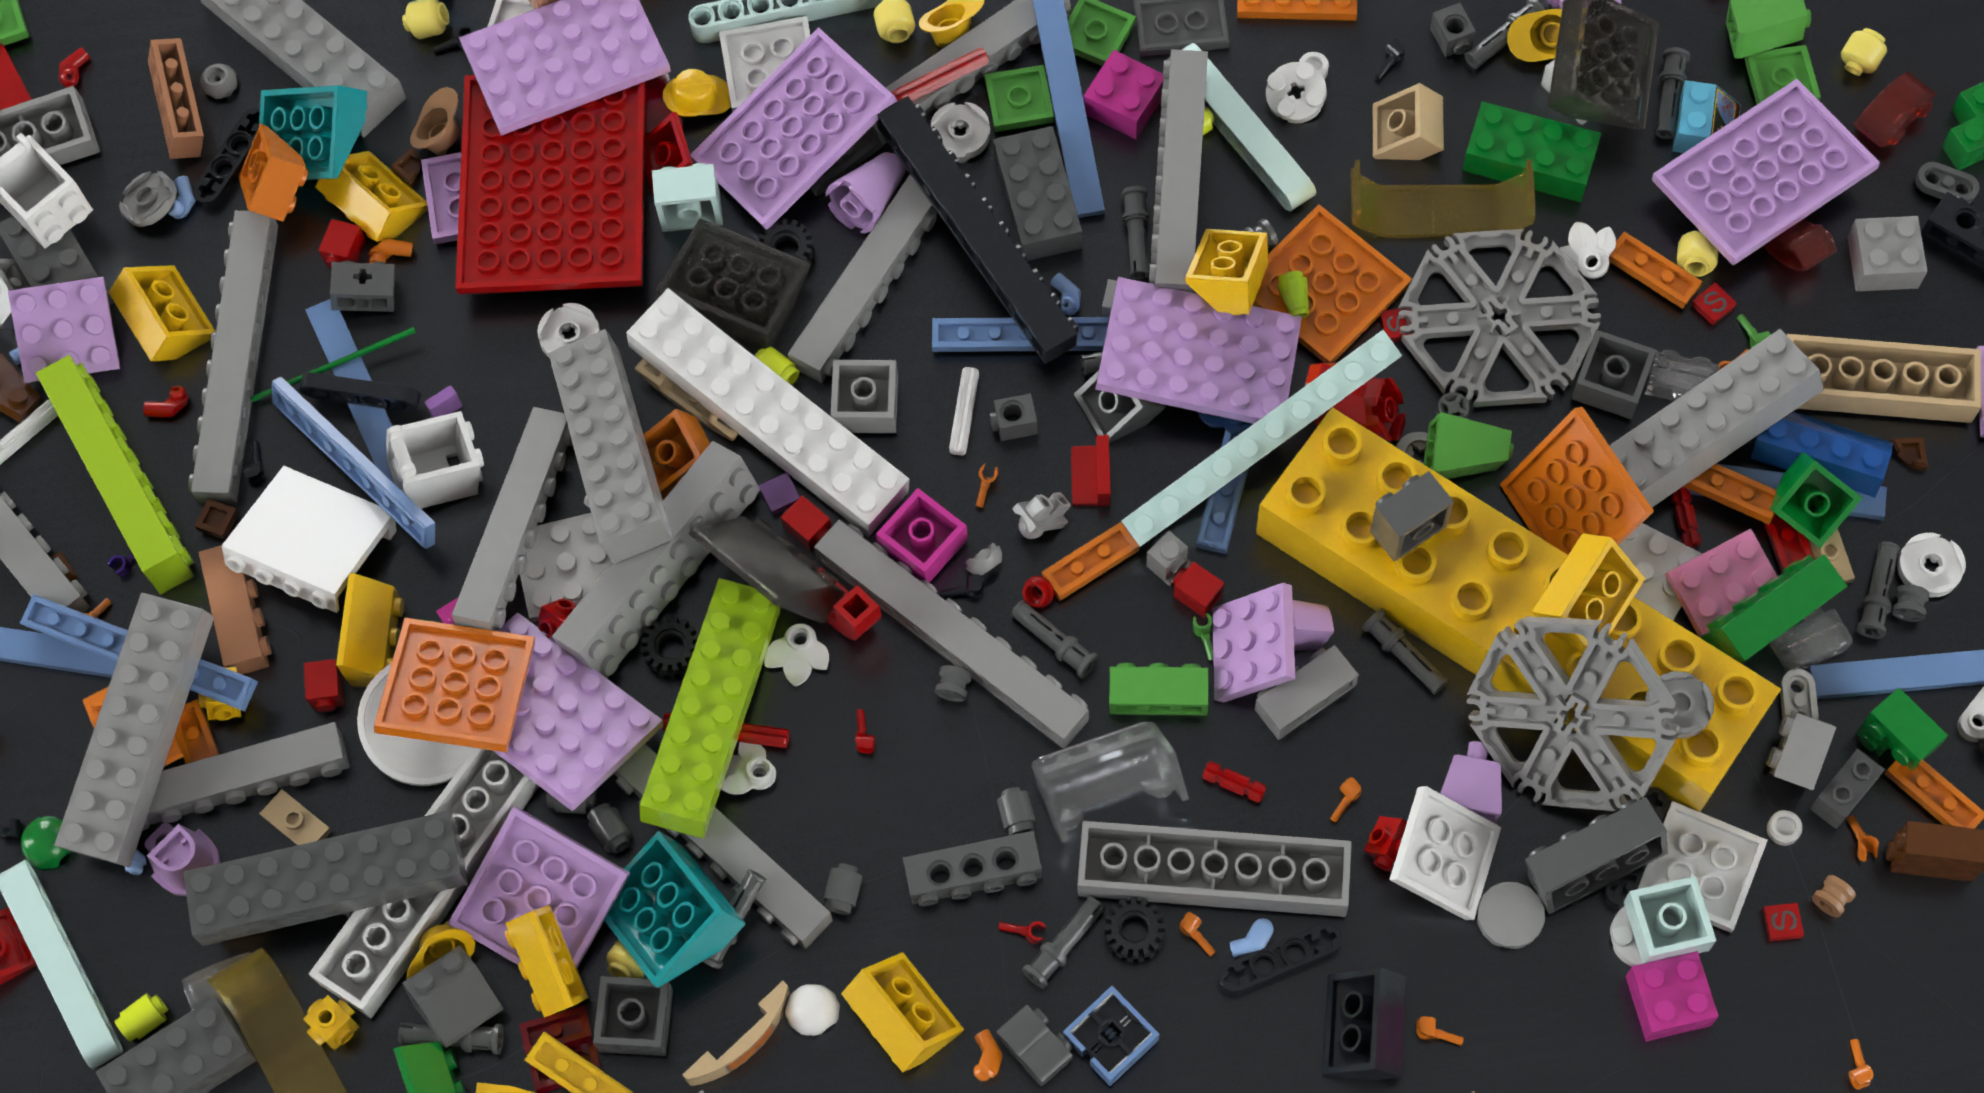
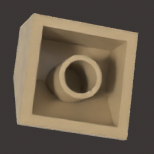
[1373,83,1444,160]

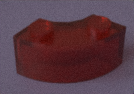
[1853,71,1937,148]
[1763,219,1838,271]

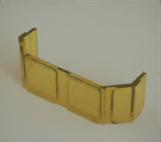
[1350,159,1536,238]
[207,947,347,1093]

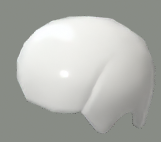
[785,984,840,1036]

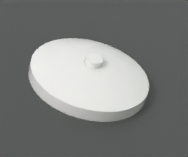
[357,664,474,786]

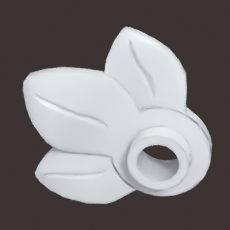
[1560,222,1616,279]
[764,624,829,687]
[721,742,776,795]

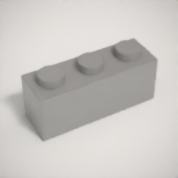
[1255,645,1359,740]

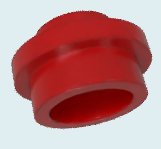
[1022,575,1054,608]

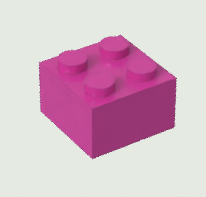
[1083,50,1163,140]
[876,488,968,583]
[1625,951,1719,1041]

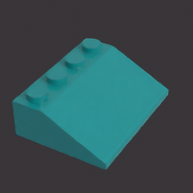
[259,85,367,180]
[604,830,746,988]

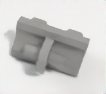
[1012,492,1071,539]

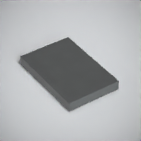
[1133,0,1230,57]

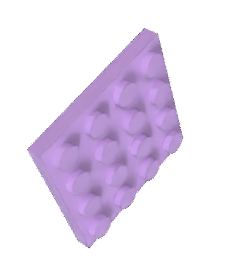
[448,806,630,968]

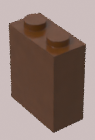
[1886,821,1984,882]

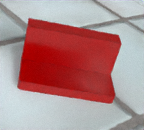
[1071,435,1110,507]

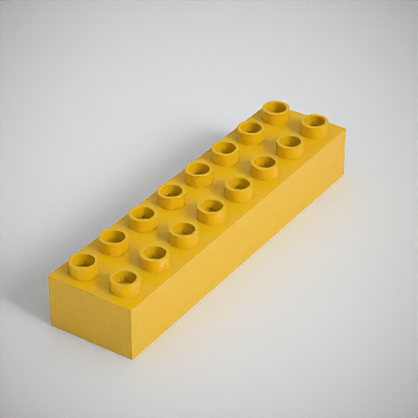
[1256,407,1781,812]

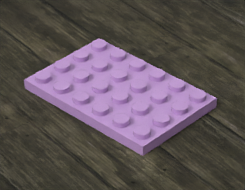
[459,0,671,136]
[690,27,897,230]
[1652,79,1880,266]
[1095,277,1302,424]
[494,612,663,811]

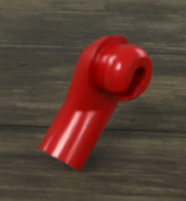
[59,47,91,87]
[143,386,189,417]

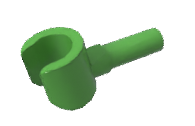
[1737,314,1771,348]
[1193,613,1213,661]

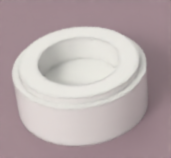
[1299,52,1329,79]
[1767,810,1803,846]

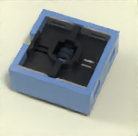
[1063,986,1160,1086]

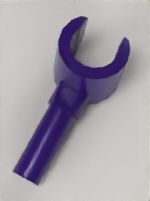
[108,554,136,577]

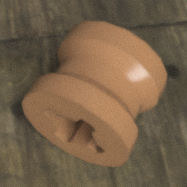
[1812,875,1856,918]

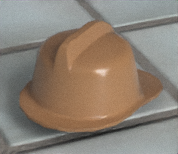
[410,87,460,156]

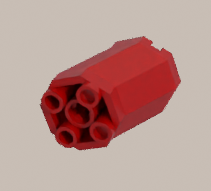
[1305,362,1406,442]

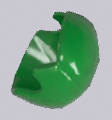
[21,816,71,870]

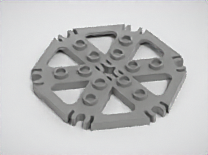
[1398,229,1601,407]
[1467,616,1680,811]

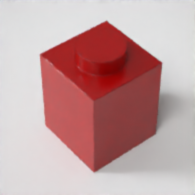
[318,219,366,268]
[780,495,832,552]
[1172,561,1225,618]
[304,659,345,712]

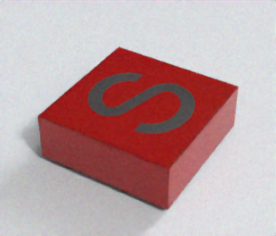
[1691,282,1737,326]
[1379,309,1413,342]
[1762,903,1804,942]

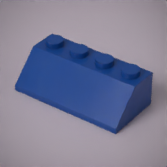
[1750,411,1893,498]

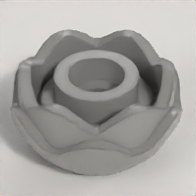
[200,63,237,99]
[965,543,1002,576]

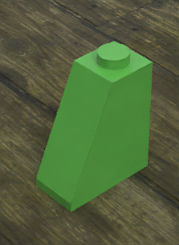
[1726,0,1811,58]
[1424,412,1514,479]

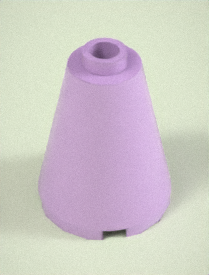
[825,152,906,233]

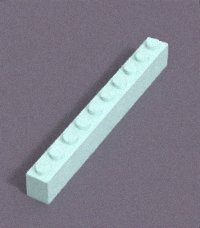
[1121,330,1402,546]

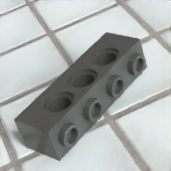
[903,831,1042,906]

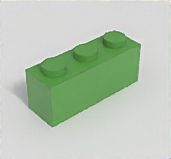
[1109,663,1208,715]

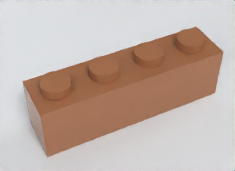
[148,38,204,159]
[199,545,272,675]

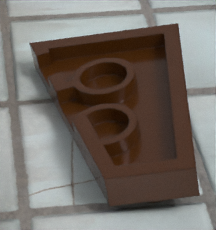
[0,352,41,423]

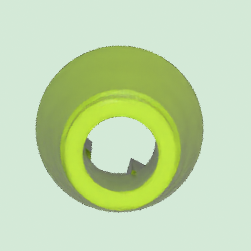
[1277,271,1310,318]

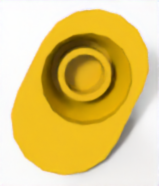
[919,0,985,48]
[1507,9,1581,62]
[663,69,731,116]
[407,921,475,979]

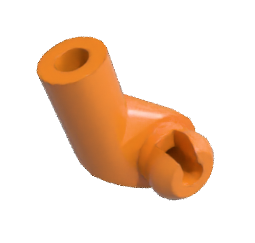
[368,239,413,263]
[974,1029,1003,1081]

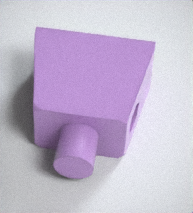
[1440,741,1502,824]

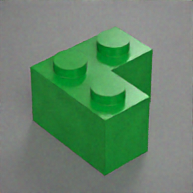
[1942,82,1984,170]
[1856,688,1948,770]

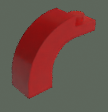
[798,566,882,641]

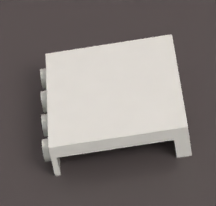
[222,466,396,613]

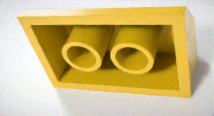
[315,151,428,242]
[1185,229,1268,315]
[108,265,216,361]
[1532,533,1645,652]
[336,573,404,687]
[505,905,589,1017]
[841,952,964,1073]

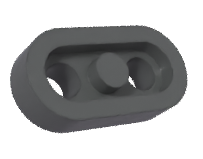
[1915,162,1979,204]

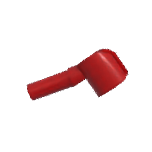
[855,709,875,754]
[999,921,1046,944]

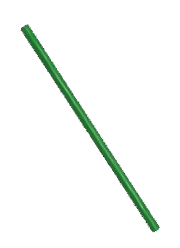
[250,327,416,402]

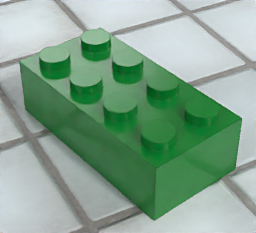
[1462,101,1601,203]
[1700,554,1848,663]

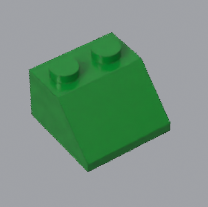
[1770,451,1862,548]
[393,1041,467,1093]

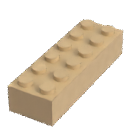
[1787,334,1981,423]

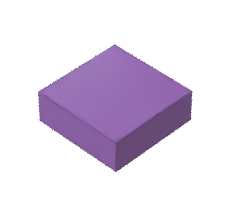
[425,385,462,418]
[759,473,800,516]

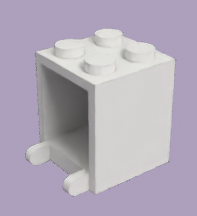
[0,133,93,249]
[386,411,484,509]

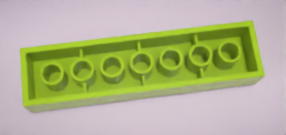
[36,355,194,595]
[639,578,781,839]

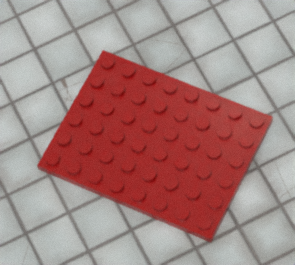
[455,75,646,294]

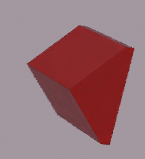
[645,112,693,196]

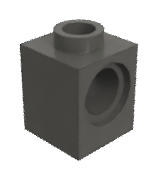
[1430,3,1476,57]
[989,393,1038,441]

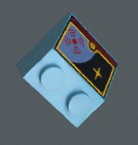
[1673,80,1741,153]

